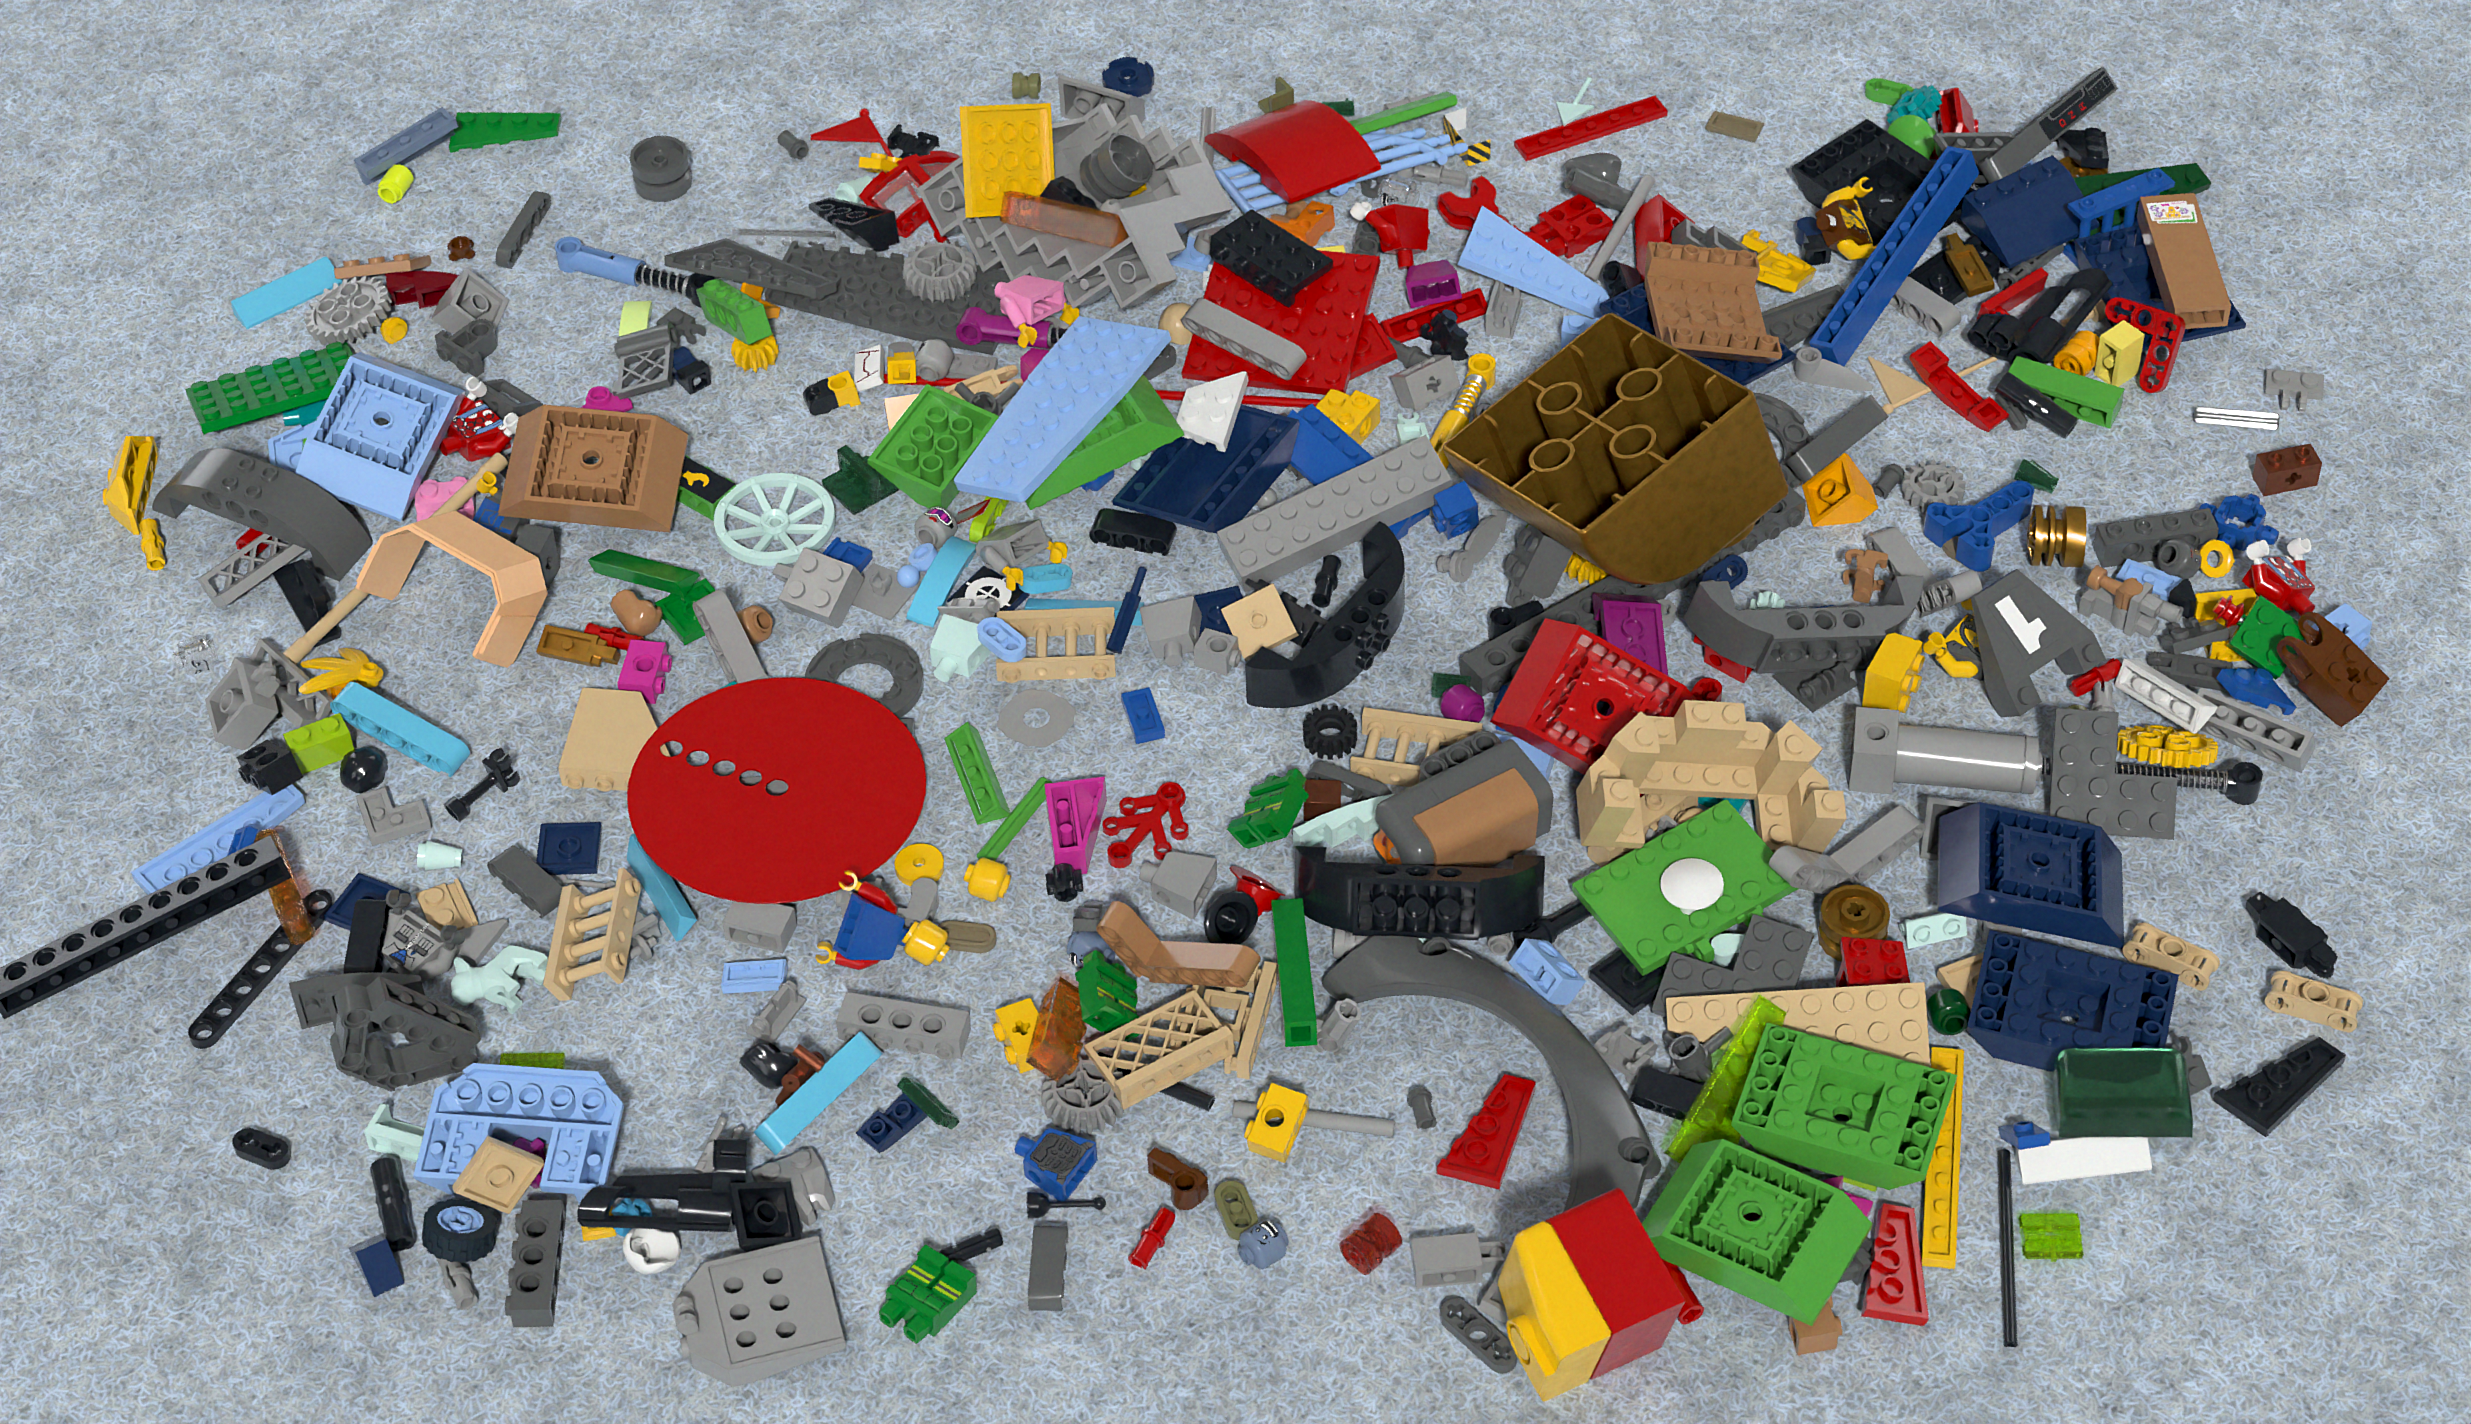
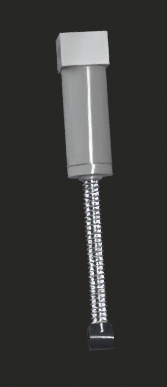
[1849,707,2263,805]

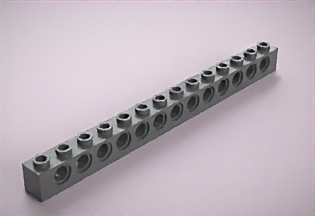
[1460,484,1806,696]

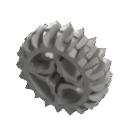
[902,240,977,303]
[1041,1055,1124,1136]

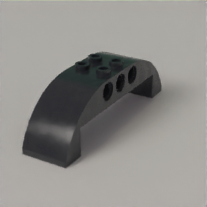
[1245,521,1405,708]

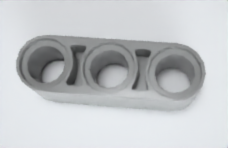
[1888,276,1961,338]

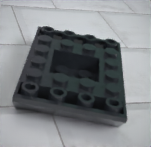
[1792,119,1975,246]

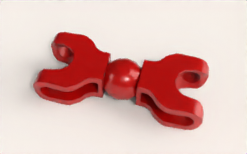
[1437,176,1553,286]

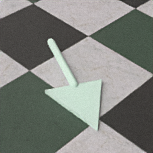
[1556,77,1594,126]

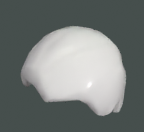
[623,1228,681,1275]

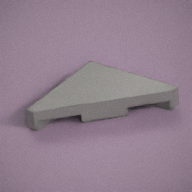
[455,919,509,966]

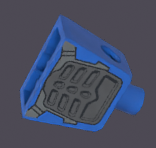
[1015,1128,1097,1201]

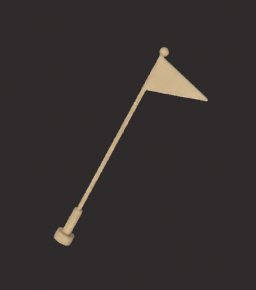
[1868,300,2107,414]

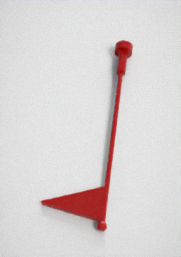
[810,108,951,244]

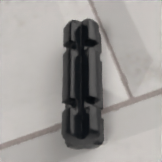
[939,1228,1003,1263]

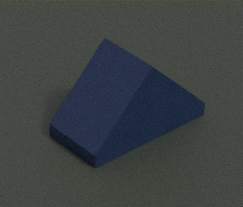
[349,1235,405,1297]

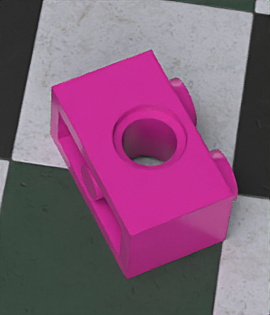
[617,640,672,704]

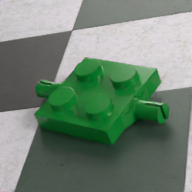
[655,578,716,646]

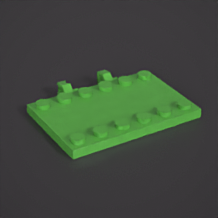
[1572,799,1799,976]

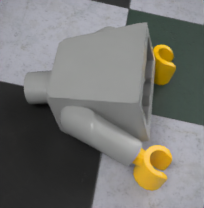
[975,519,1068,591]

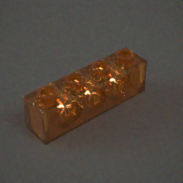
[1026,976,1087,1083]

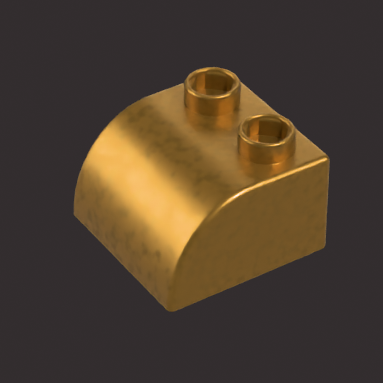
[1443,313,1788,585]

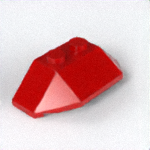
[1936,88,1979,133]

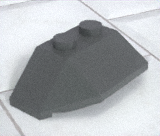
[1933,132,2013,183]

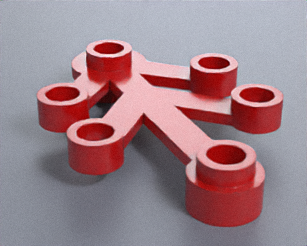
[1102,782,1189,868]

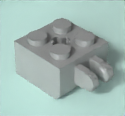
[205,662,280,750]

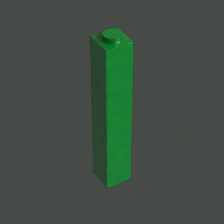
[1271,898,1317,1047]

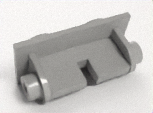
[937,598,1000,624]
[746,981,807,1044]

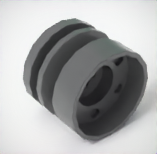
[1080,133,1153,203]

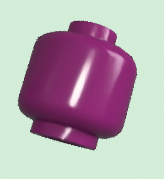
[1440,684,1485,723]

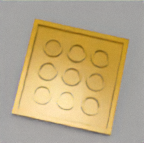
[960,103,1055,218]

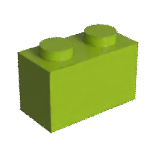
[283,713,354,774]

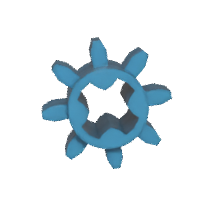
[611,1198,652,1237]

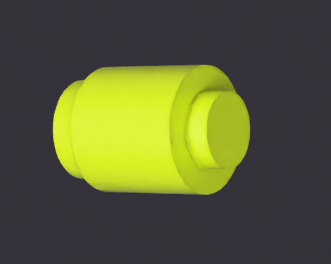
[378,164,414,203]

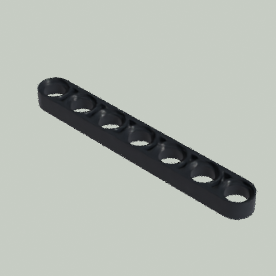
[188,890,334,1049]

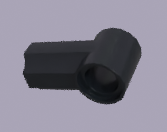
[1488,600,1544,641]

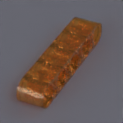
[1000,191,1129,248]
[254,829,315,944]

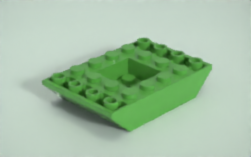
[1025,375,1184,510]
[1731,1023,1957,1190]
[1642,1139,1872,1326]

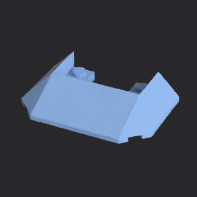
[413,1063,624,1204]

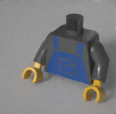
[473,471,529,544]

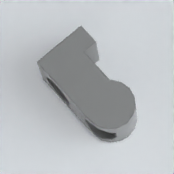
[897,878,939,929]

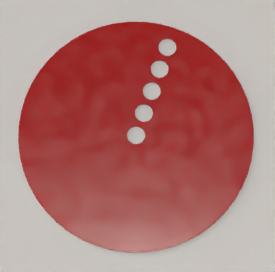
[627,677,926,904]

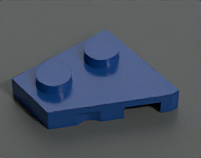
[2216,668,2297,715]

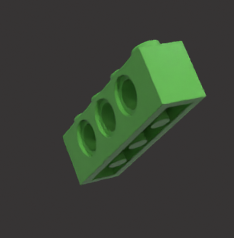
[696,279,772,345]

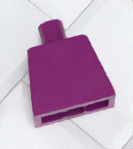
[1406,260,1462,308]

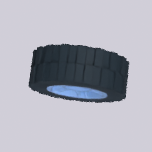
[421,1199,497,1263]

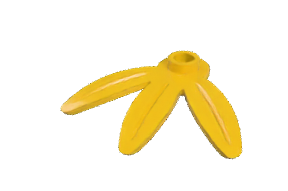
[298,648,384,694]

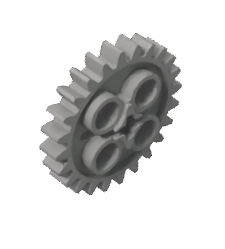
[304,276,392,345]

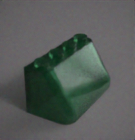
[2053,1048,2193,1137]

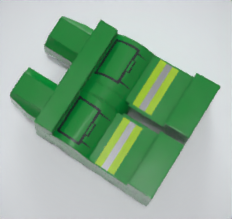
[1227,768,1309,849]
[1075,950,1140,1042]
[879,1244,977,1344]

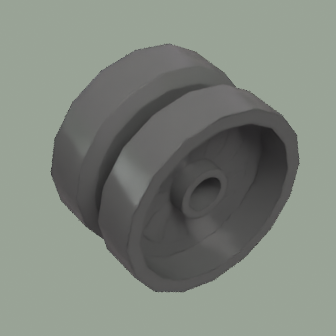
[629,136,692,202]

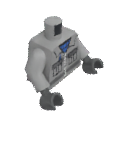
[382,890,465,983]

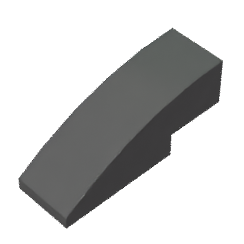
[1671,218,1754,252]

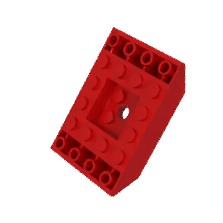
[1490,618,1697,798]

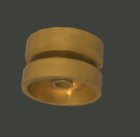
[1818,885,1890,962]

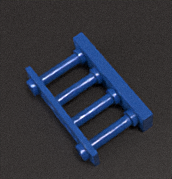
[2063,168,2175,269]

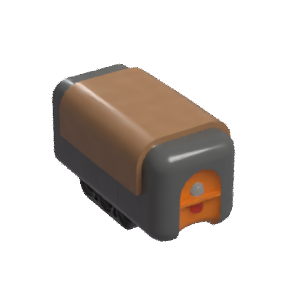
[1373,731,1554,868]

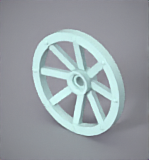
[714,473,835,566]

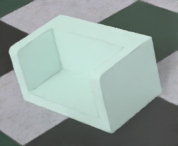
[364,1103,425,1163]

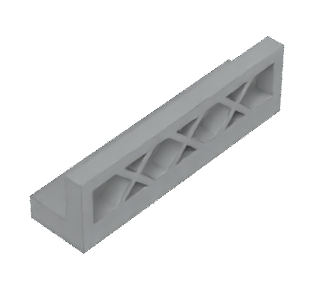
[197,533,306,607]
[230,638,334,728]

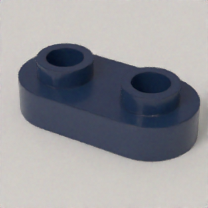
[1696,555,1748,590]

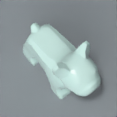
[451,945,548,1014]

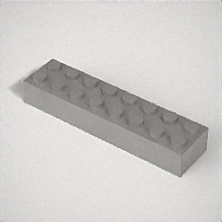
[1217,435,1452,592]

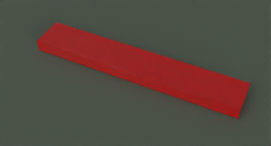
[1514,95,1668,161]

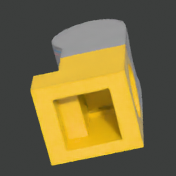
[887,342,916,384]

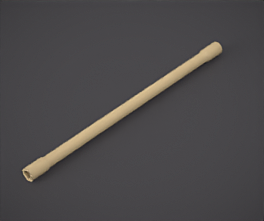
[283,453,508,665]

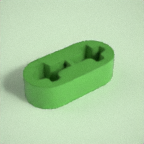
[1865,78,1914,106]

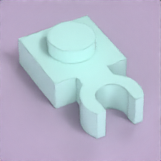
[1396,412,1429,446]

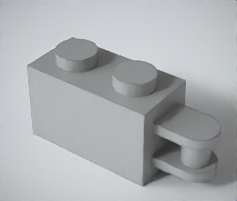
[1411,1232,1506,1289]

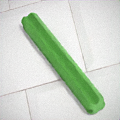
[977,777,1052,861]

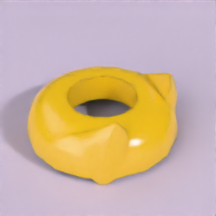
[2199,539,2235,578]

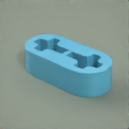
[1018,564,1073,594]

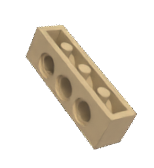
[1587,794,1698,868]

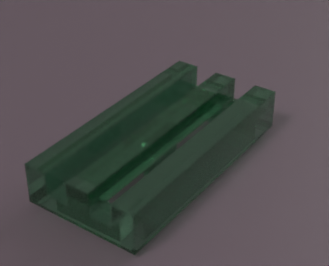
[897,1077,960,1129]

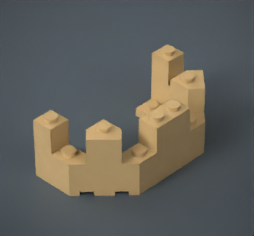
[1576,700,1847,854]

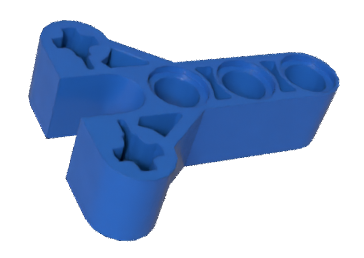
[1923,481,2034,572]

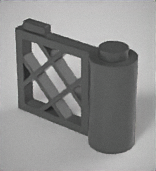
[612,322,679,400]

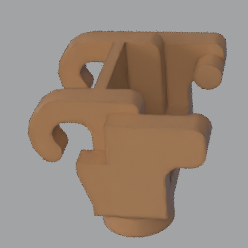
[1842,549,1888,603]

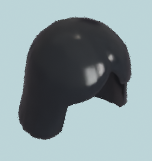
[739,1042,798,1089]

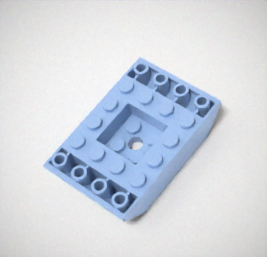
[295,352,466,522]

